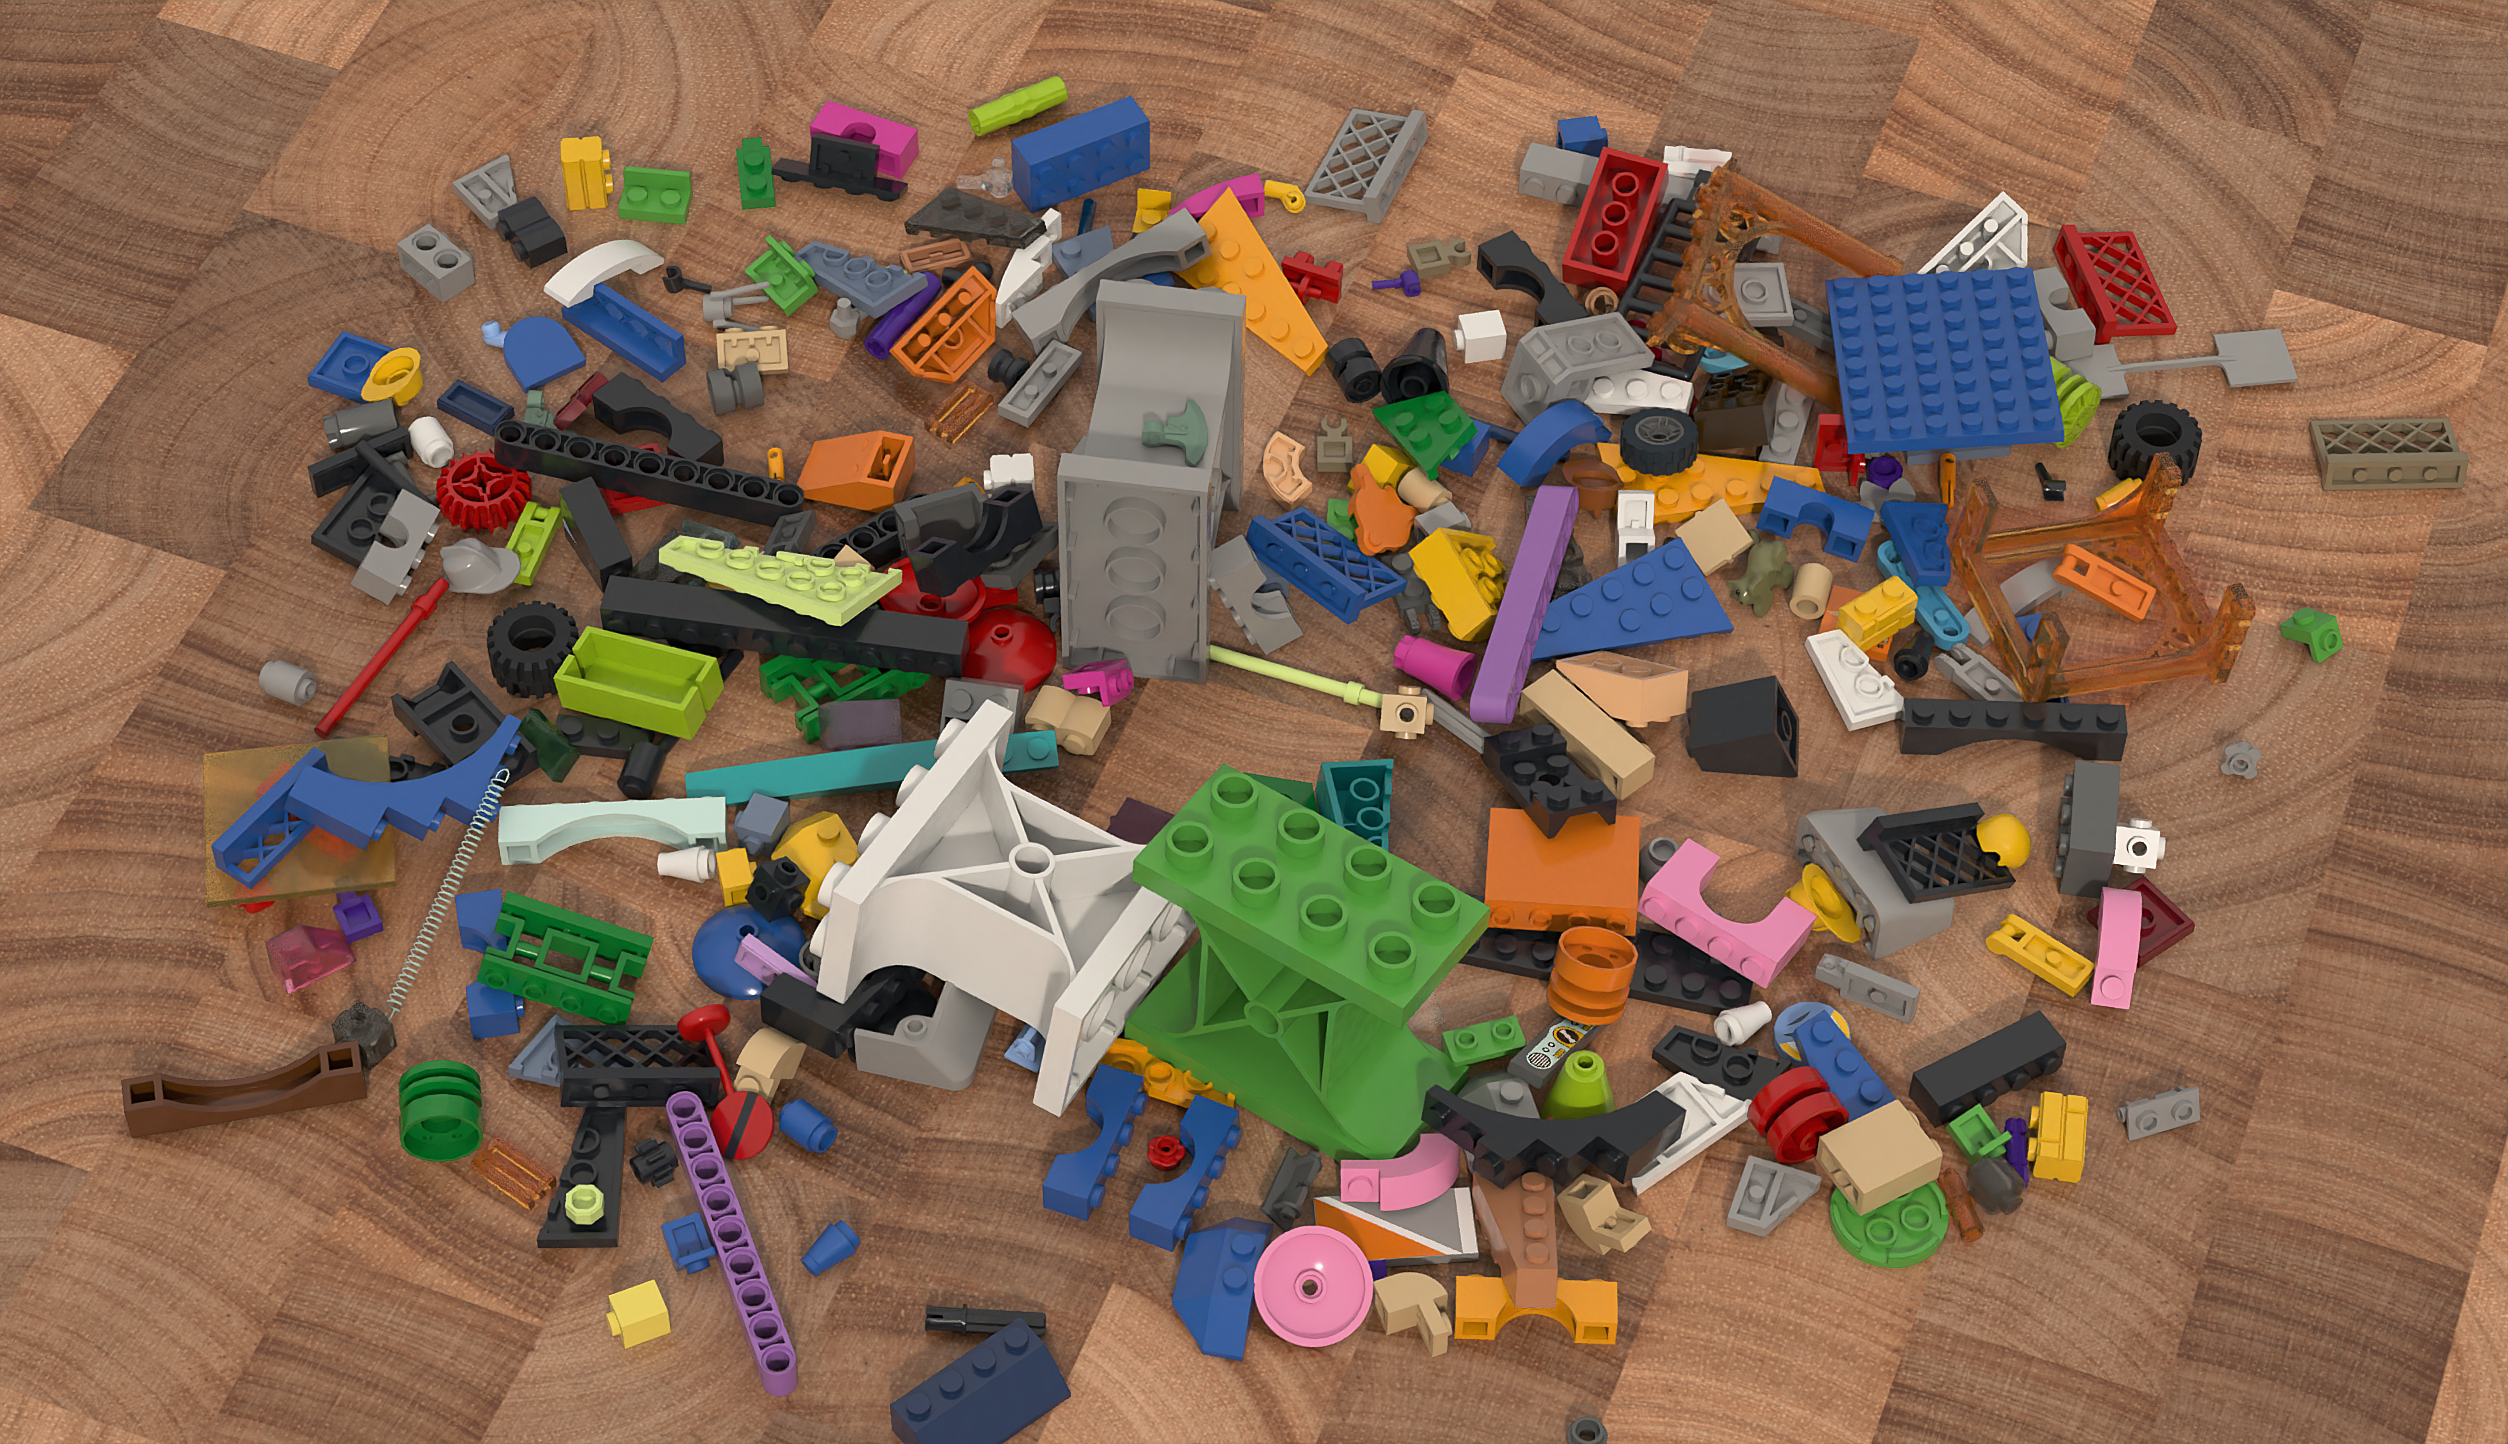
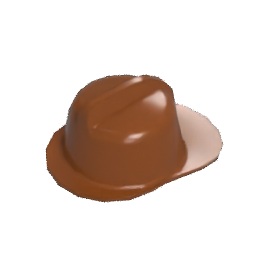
[1561,458,1624,519]

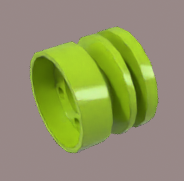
[2050,356,2102,449]

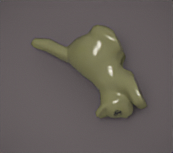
[1726,529,1794,617]

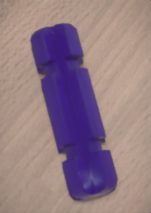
[2004,1117,2029,1190]

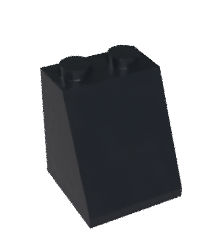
[1686,675,1799,778]

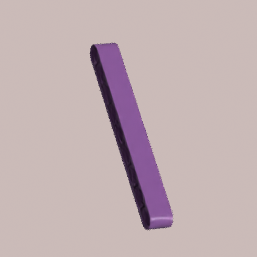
[1470,485,1579,724]
[666,1091,798,1396]

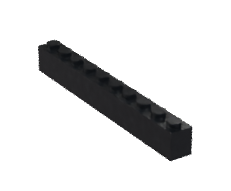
[600,575,970,678]

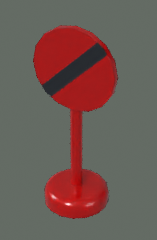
[677,1004,775,1161]

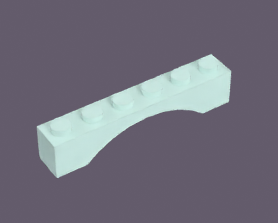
[498,796,728,865]

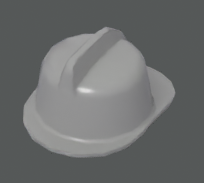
[440,538,521,594]

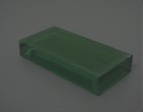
[518,708,581,783]

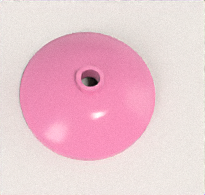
[1254,1226,1373,1347]

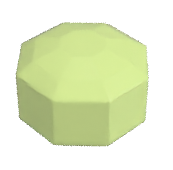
[565,1185,605,1224]

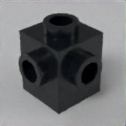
[745,856,811,923]

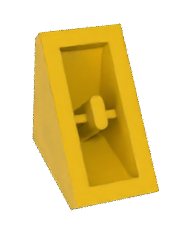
[1347,444,1418,494]

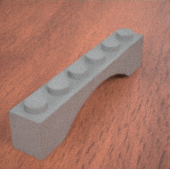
[1011,208,1212,358]

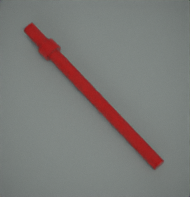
[314,578,450,739]

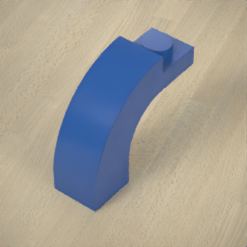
[1497,400,1613,488]

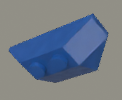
[1172,1217,1274,1361]

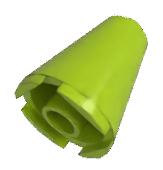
[1541,1050,1617,1120]

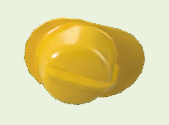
[361,347,424,407]
[1784,863,1861,943]

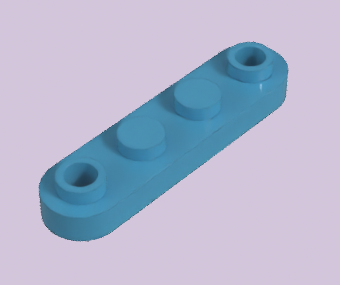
[1876,540,1970,651]

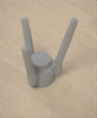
[703,281,770,332]

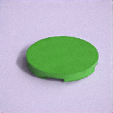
[1829,1181,1949,1268]

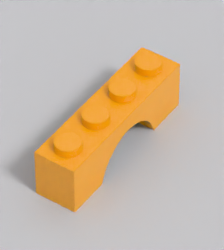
[1454,1274,1618,1344]

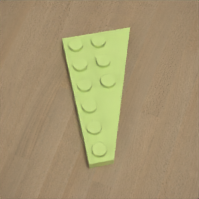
[659,535,902,626]

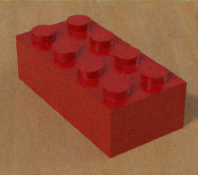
[1562,146,1669,297]

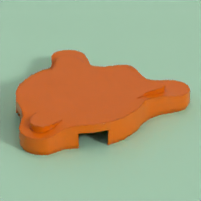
[1347,464,1421,556]

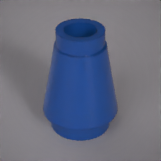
[800,1220,861,1277]

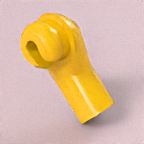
[1264,180,1306,213]

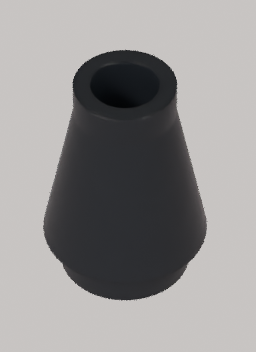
[1894,631,1935,681]

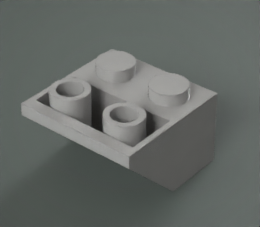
[939,677,1025,737]

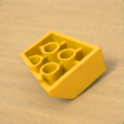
[1408,527,1508,643]

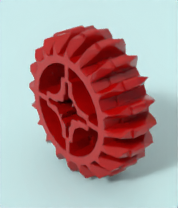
[436,448,532,535]

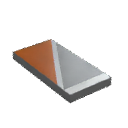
[1312,1187,1479,1267]

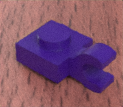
[333,877,384,944]

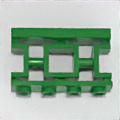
[758,603,931,745]
[477,891,654,1025]

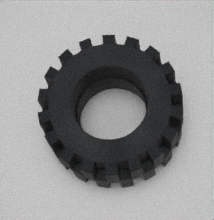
[2108,400,2202,493]
[486,601,579,699]

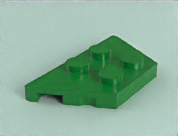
[1372,390,1478,482]

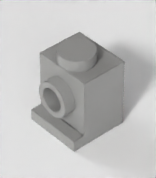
[1413,501,1471,545]

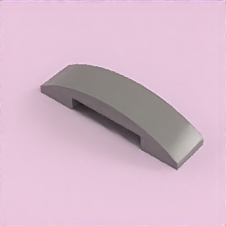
[1964,556,2083,649]

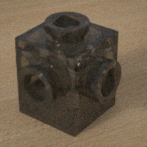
[332,1001,397,1071]

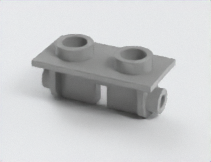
[2116,1086,2200,1141]

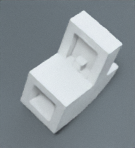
[1615,490,1655,568]

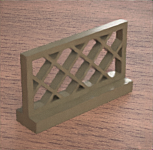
[2309,418,2469,491]

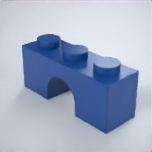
[1756,476,1875,563]

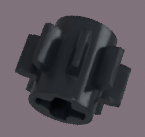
[629,1138,679,1188]

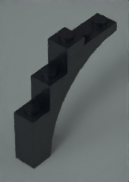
[1421,1084,1687,1190]

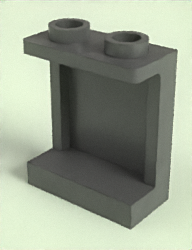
[893,482,989,559]

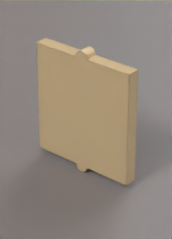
[1675,497,1755,577]

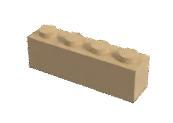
[1519,669,1655,802]

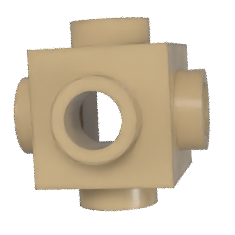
[1380,685,1434,739]

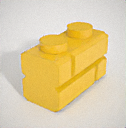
[560,136,614,210]
[1836,575,1918,652]
[2027,1091,2088,1183]

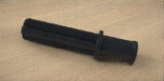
[925,1304,1046,1336]

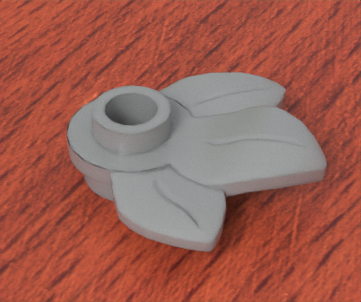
[1854,477,1916,528]

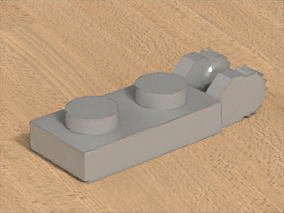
[1934,642,2031,702]

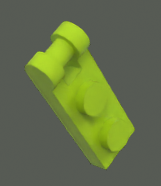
[505,501,563,586]

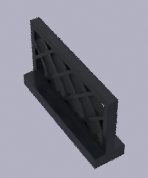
[1856,802,2016,904]
[554,1025,721,1107]

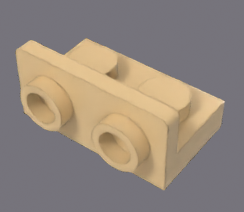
[716,326,789,375]

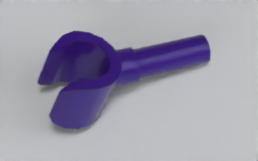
[1372,270,1422,297]

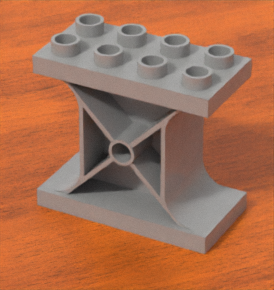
[1057,279,1246,685]

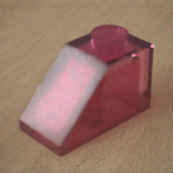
[264,925,357,994]

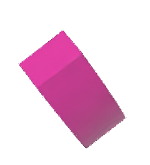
[1167,173,1265,223]

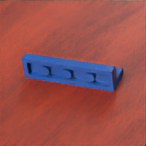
[561,282,686,383]
[211,747,340,889]

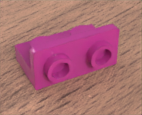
[1062,658,1134,707]

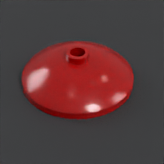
[877,557,986,624]
[962,609,1057,694]

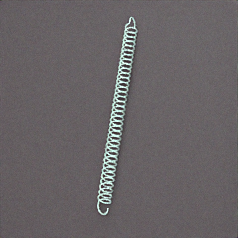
[384,769,509,1022]

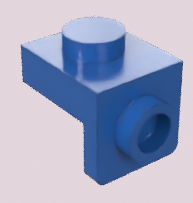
[660,1212,717,1275]

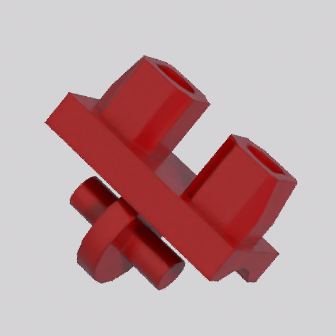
[1281,250,1343,305]

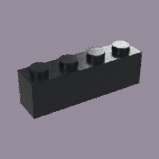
[1908,1010,2067,1128]

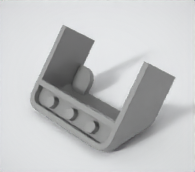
[854,980,998,1091]

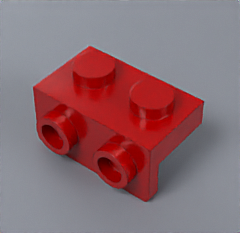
[1812,414,1865,486]

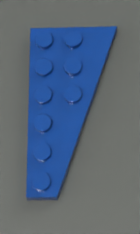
[1531,537,1734,663]

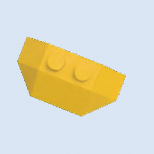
[771,811,861,921]

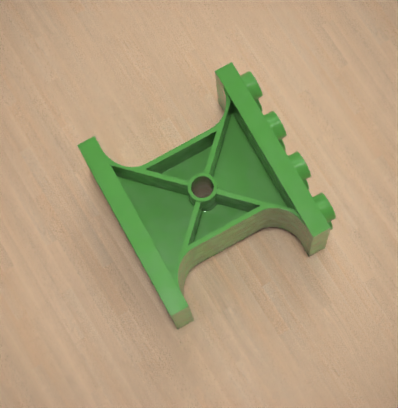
[1124,763,1491,1163]

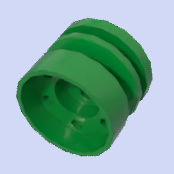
[398,1060,483,1162]

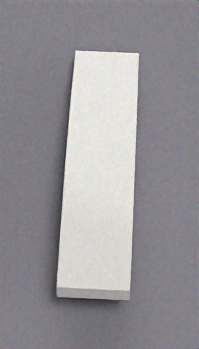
[995,208,1062,329]

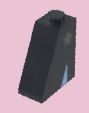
[559,477,635,593]

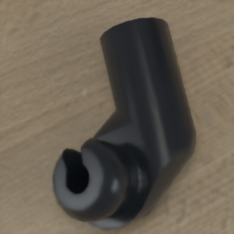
[942,261,993,286]

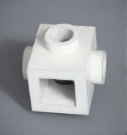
[2113,818,2166,873]

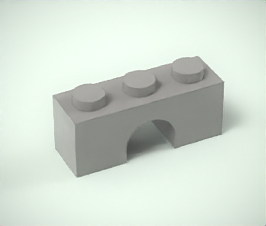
[2033,266,2096,362]
[350,489,440,605]

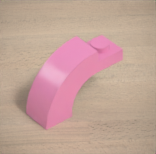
[2090,887,2142,1009]
[1341,1134,1460,1211]

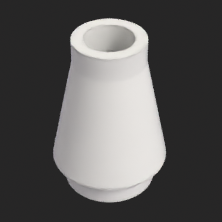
[657,845,716,883]
[1714,1001,1772,1046]

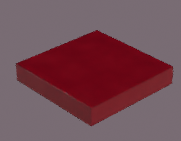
[2087,876,2195,968]

